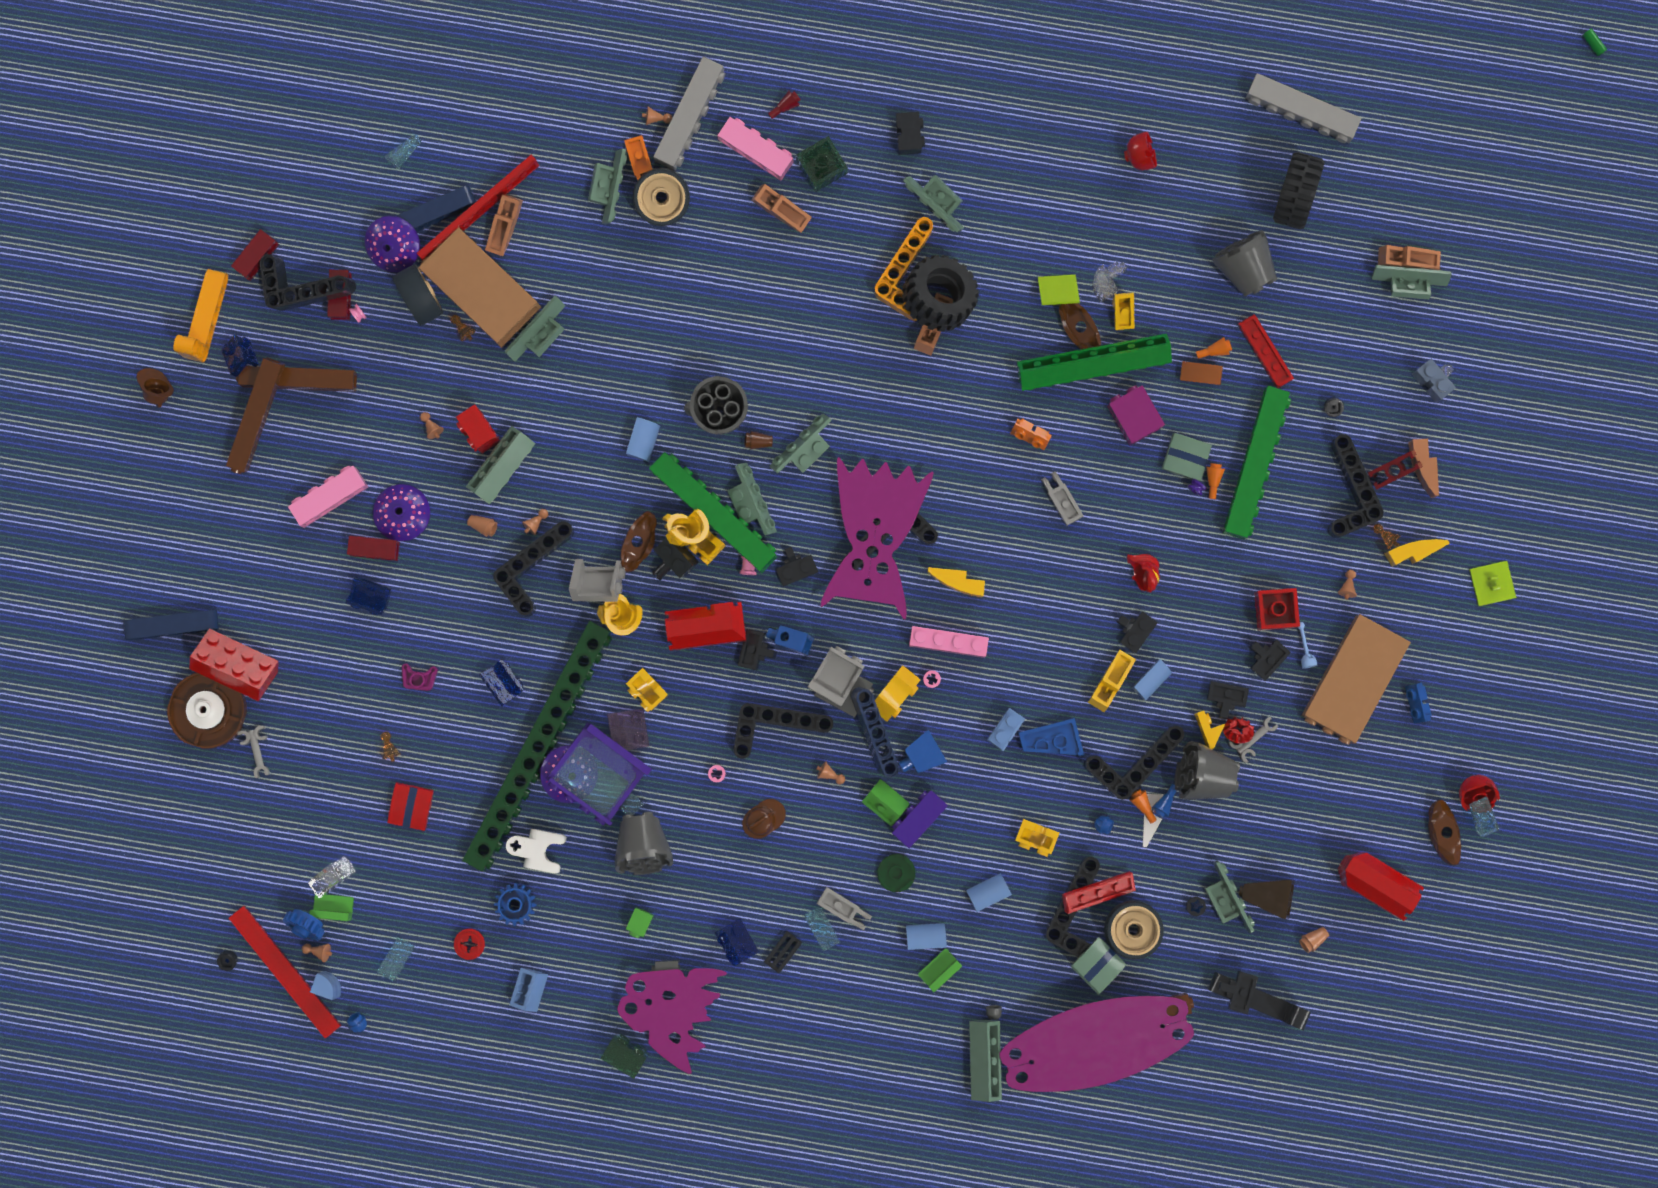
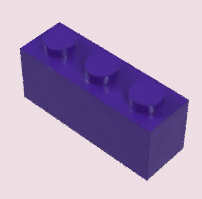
[891,790,948,849]

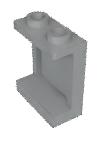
[569,559,626,602]
[808,646,865,707]

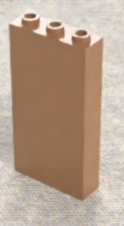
[418,227,541,348]
[1301,614,1411,745]

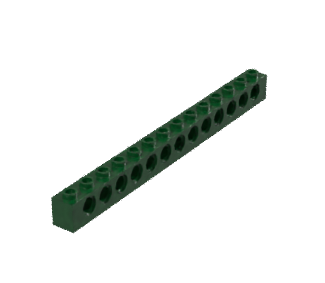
[462,621,612,872]

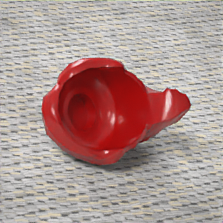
[1127,554,1160,593]

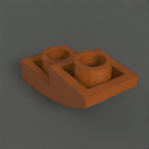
[1180,361,1223,385]

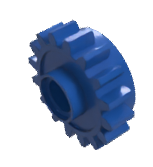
[494,883,537,926]
[283,909,325,941]

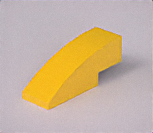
[1384,539,1450,566]
[927,567,985,597]
[1088,650,1136,712]

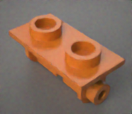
[1010,418,1052,450]

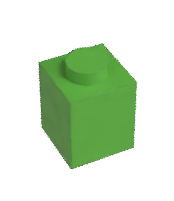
[626,907,654,939]

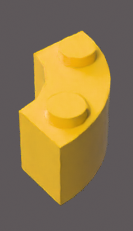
[875,666,921,722]

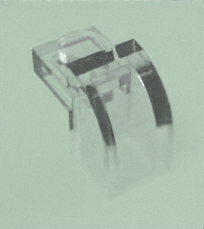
[1092,261,1127,303]
[308,856,356,898]

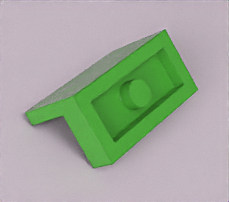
[862,779,910,826]
[310,894,354,921]
[918,948,962,993]

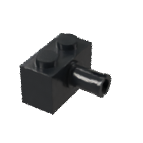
[652,538,699,580]

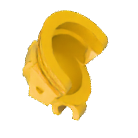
[662,509,709,547]
[597,594,642,635]

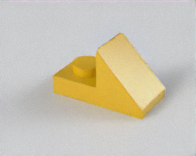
[1112,292,1135,330]
[1194,711,1225,749]

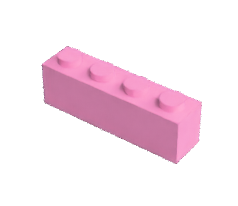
[717,117,793,181]
[288,466,368,528]
[909,626,989,658]

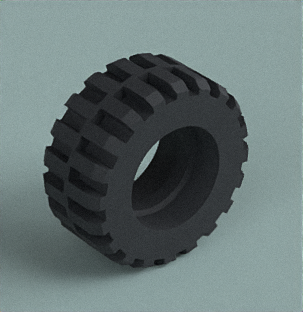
[1273,152,1325,229]
[902,255,979,331]

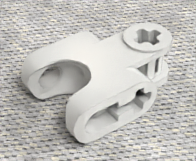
[506,829,567,873]

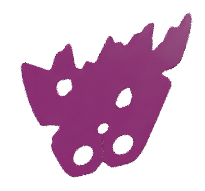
[617,968,727,1074]

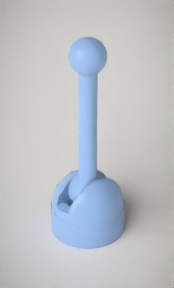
[1297,622,1318,669]

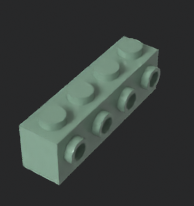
[466,426,536,505]
[969,1020,1002,1102]

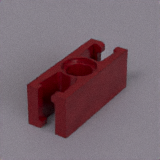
[231,229,279,281]
[327,269,352,320]
[1368,450,1423,490]
[347,536,400,561]

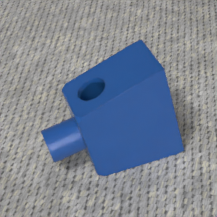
[766,625,814,656]
[898,730,947,773]

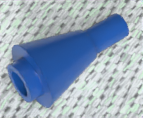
[1151,784,1177,819]

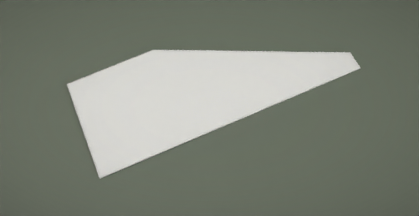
[1143,794,1163,847]

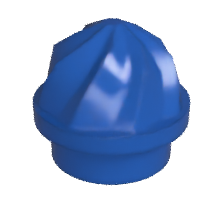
[1094,816,1114,835]
[347,1012,367,1033]

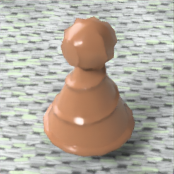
[642,106,672,125]
[420,412,444,439]
[522,509,548,535]
[1338,570,1357,600]
[816,761,845,784]
[301,943,332,963]

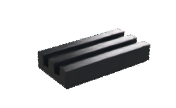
[764,931,802,973]

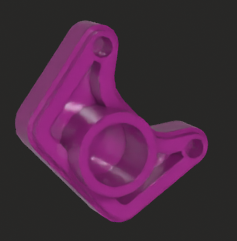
[402,664,438,691]

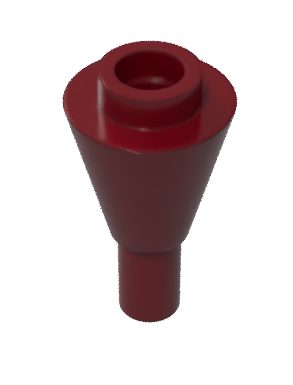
[768,90,801,119]

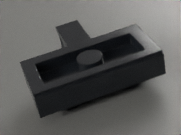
[776,547,819,587]
[1117,611,1158,654]
[738,629,777,671]
[1249,640,1291,681]
[1207,681,1249,719]
[1217,971,1258,1015]

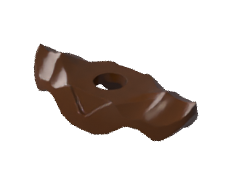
[1059,303,1102,349]
[620,511,657,572]
[1428,800,1461,865]

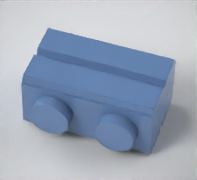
[987,708,1025,751]

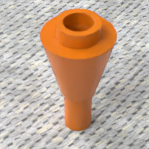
[1196,337,1232,359]
[1206,463,1225,499]
[1129,789,1157,824]

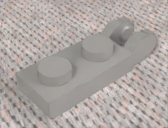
[1041,472,1083,526]
[817,887,872,930]

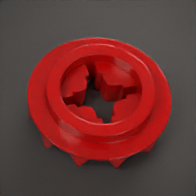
[1223,716,1254,744]
[454,928,485,960]

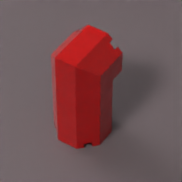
[665,602,747,651]
[1338,852,1424,921]

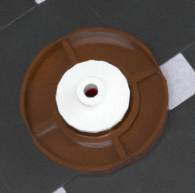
[167,673,247,749]

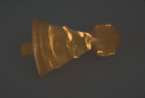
[450,315,476,342]
[1373,523,1401,549]
[380,731,401,762]

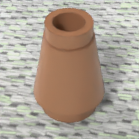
[467,515,497,537]
[1299,927,1329,953]

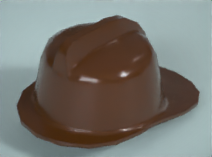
[136,368,174,408]
[742,799,786,839]

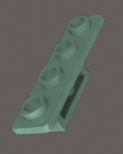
[588,148,627,225]
[903,175,964,232]
[1372,265,1452,300]
[505,296,565,361]
[769,414,831,473]
[728,463,777,535]
[1204,861,1255,933]

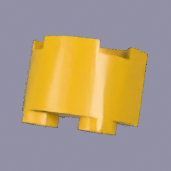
[687,531,726,565]
[626,668,668,712]
[1015,819,1059,857]

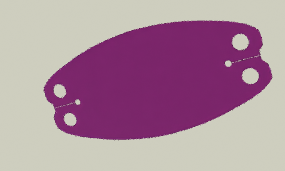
[1000,996,1194,1092]

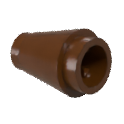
[744,431,773,450]

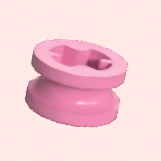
[349,304,367,323]
[923,670,941,688]
[708,765,726,782]

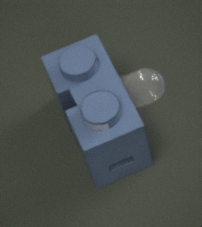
[1412,358,1456,403]

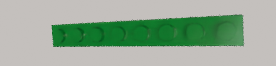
[1017,333,1172,391]
[1223,386,1291,540]
[649,452,777,574]

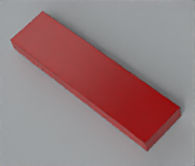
[1237,314,1294,388]
[1062,871,1136,914]

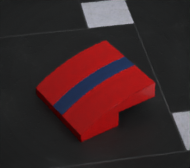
[387,782,434,831]

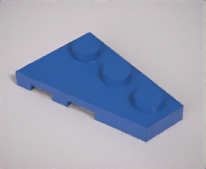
[1018,718,1084,756]

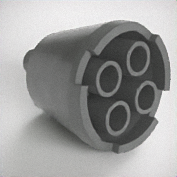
[1212,230,1278,297]
[690,376,748,435]
[1174,741,1240,800]
[614,812,674,875]

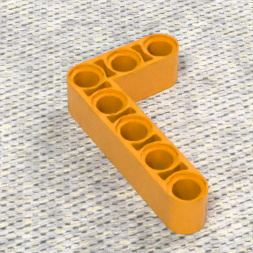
[875,217,933,321]
[173,269,228,363]

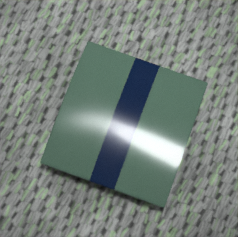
[1162,433,1212,481]
[1071,937,1127,995]

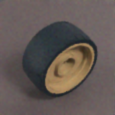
[633,168,690,226]
[392,264,444,326]
[1104,900,1164,960]

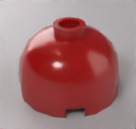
[1124,131,1157,171]
[1459,775,1500,813]

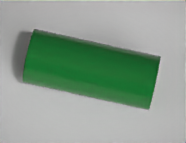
[1582,28,1607,56]

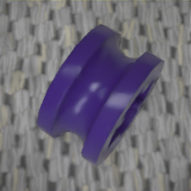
[1187,479,1207,496]

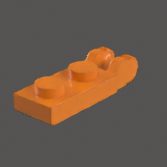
[624,135,653,180]

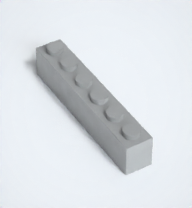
[653,57,726,171]
[1245,73,1362,143]

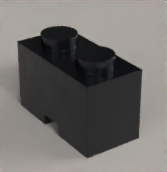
[896,112,925,155]

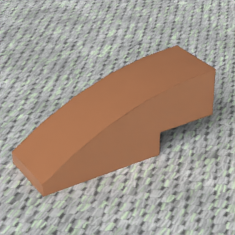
[751,184,812,233]
[485,194,523,256]
[1378,245,1441,270]
[914,293,954,356]
[1408,439,1439,498]

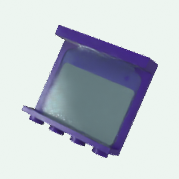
[546,722,652,826]

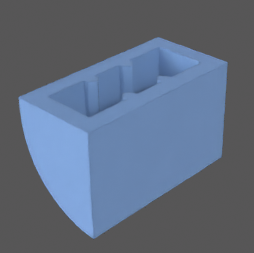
[626,417,660,462]
[1132,659,1172,701]
[966,873,1012,912]
[906,923,947,950]
[510,968,548,1012]
[310,971,341,1000]

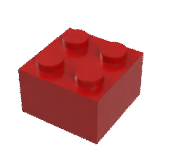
[456,404,500,454]
[1254,588,1300,631]

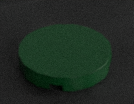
[877,854,915,892]

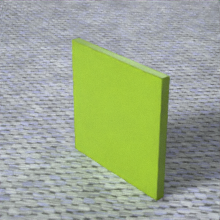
[1038,275,1080,305]
[1469,561,1516,606]

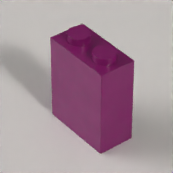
[1107,385,1165,446]

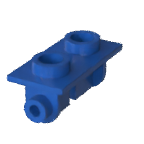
[1405,683,1432,724]

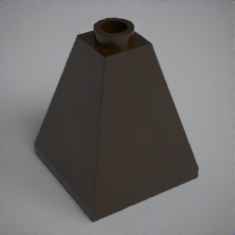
[1239,880,1295,919]

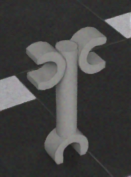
[1228,717,1278,763]
[238,726,270,778]

